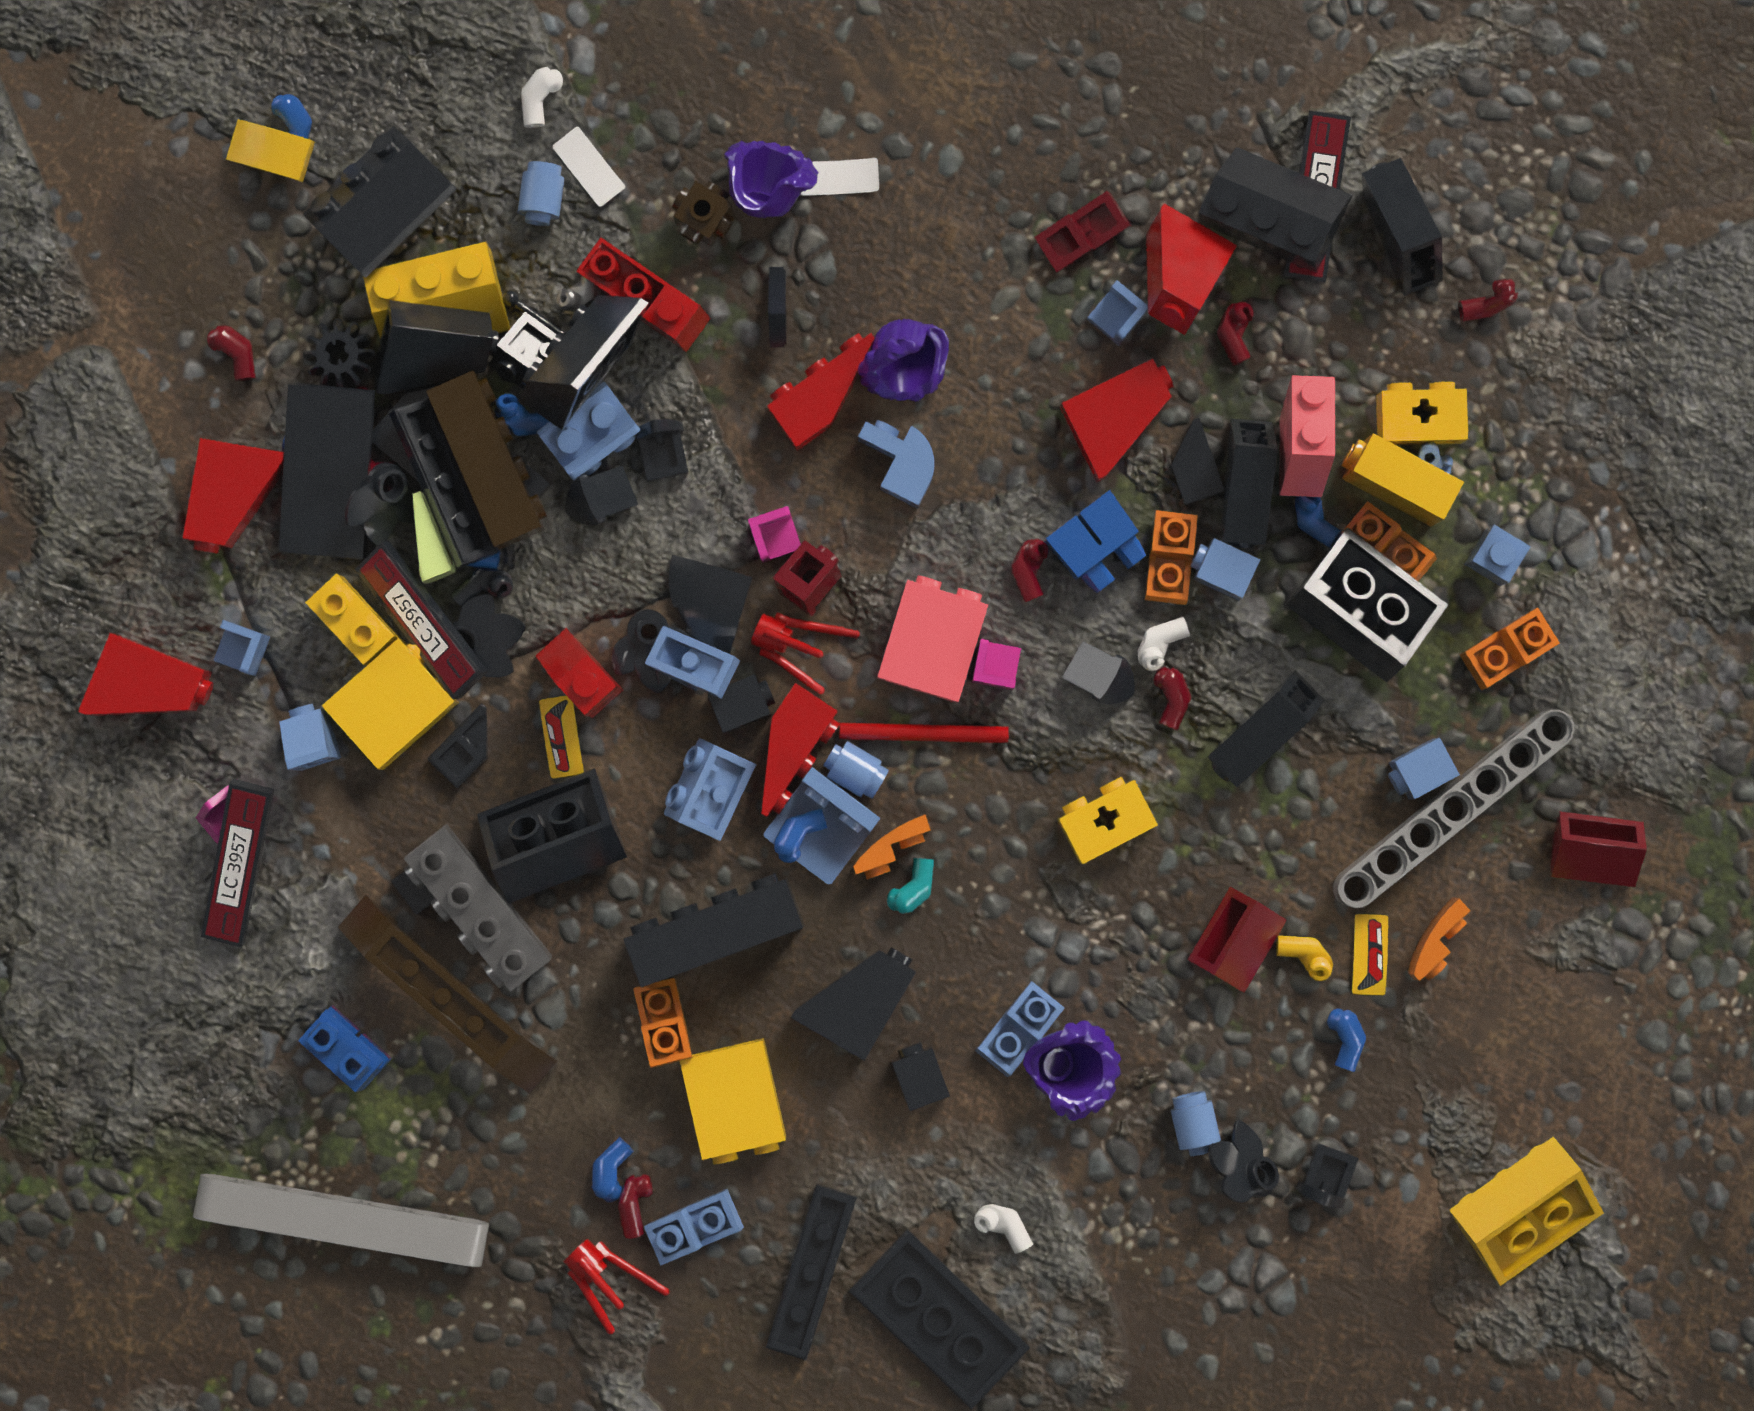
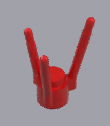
[751,612,860,694]
[563,1239,669,1334]

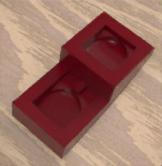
[1034,191,1132,273]

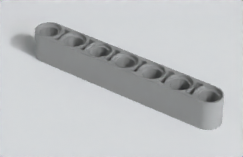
[1333,710,1575,908]
[193,1174,489,1267]

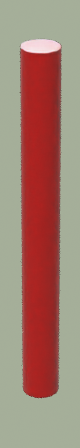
[839,723,1009,743]

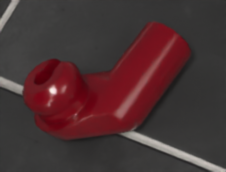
[1458,278,1518,321]
[1217,301,1254,367]
[207,325,256,381]
[1011,539,1049,603]
[1153,667,1191,731]
[618,1174,653,1239]

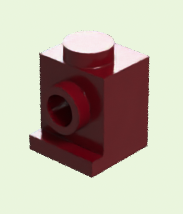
[772,540,842,617]

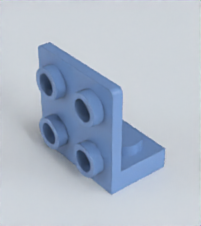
[764,767,880,884]

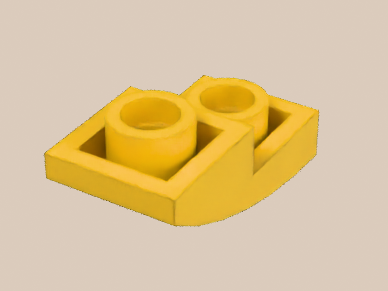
[226,119,315,183]

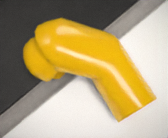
[1276,935,1333,981]

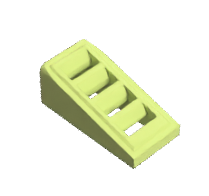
[412,491,458,584]

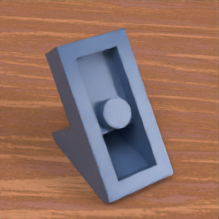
[645,626,740,699]

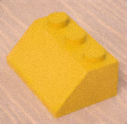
[363,242,510,339]
[1449,1137,1604,1286]

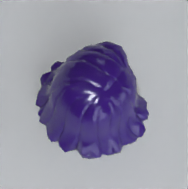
[724,140,819,218]
[858,319,949,402]
[1023,1020,1121,1121]

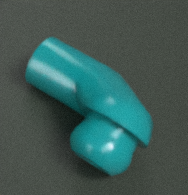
[887,858,934,914]

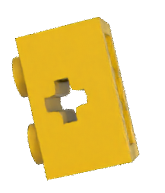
[1376,382,1468,445]
[305,573,401,666]
[1057,776,1158,864]

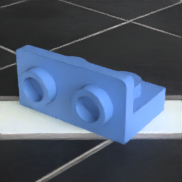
[536,381,640,480]
[664,738,756,841]

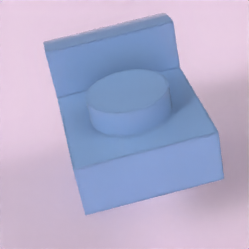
[858,420,934,509]

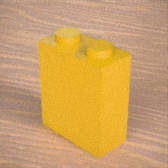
[1341,433,1464,527]
[322,638,459,770]
[680,1038,786,1165]

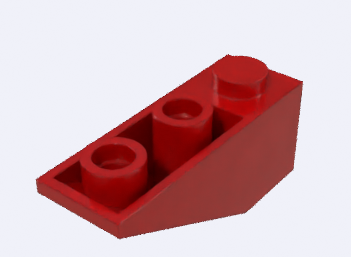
[576,237,711,352]
[767,333,875,451]
[761,683,840,817]

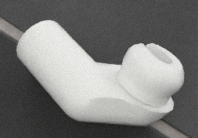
[521,67,563,128]
[1137,617,1190,671]
[974,1204,1033,1254]

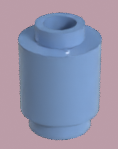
[517,161,564,226]
[823,741,889,799]
[1170,1091,1221,1156]

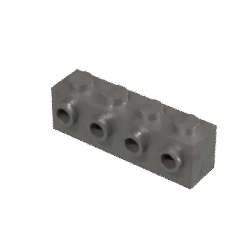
[404,824,552,992]

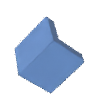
[1087,280,1148,346]
[213,620,270,676]

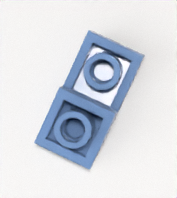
[975,981,1064,1077]
[644,1189,744,1265]

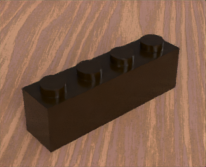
[426,371,548,550]

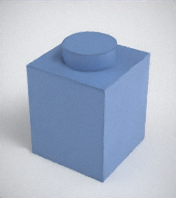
[1464,524,1531,586]
[1190,538,1260,601]
[1388,738,1460,799]

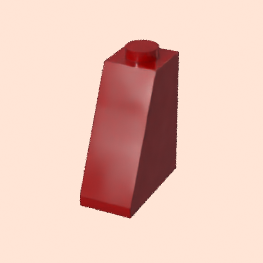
[1146,203,1237,335]
[1060,359,1174,483]
[183,438,284,554]
[536,628,623,718]
[78,633,214,716]

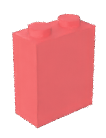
[1279,375,1335,497]
[877,575,988,703]

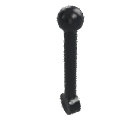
[502,291,568,336]

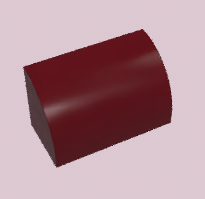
[1551,811,1647,887]
[1187,887,1287,993]

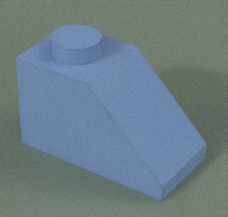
[279,704,342,771]

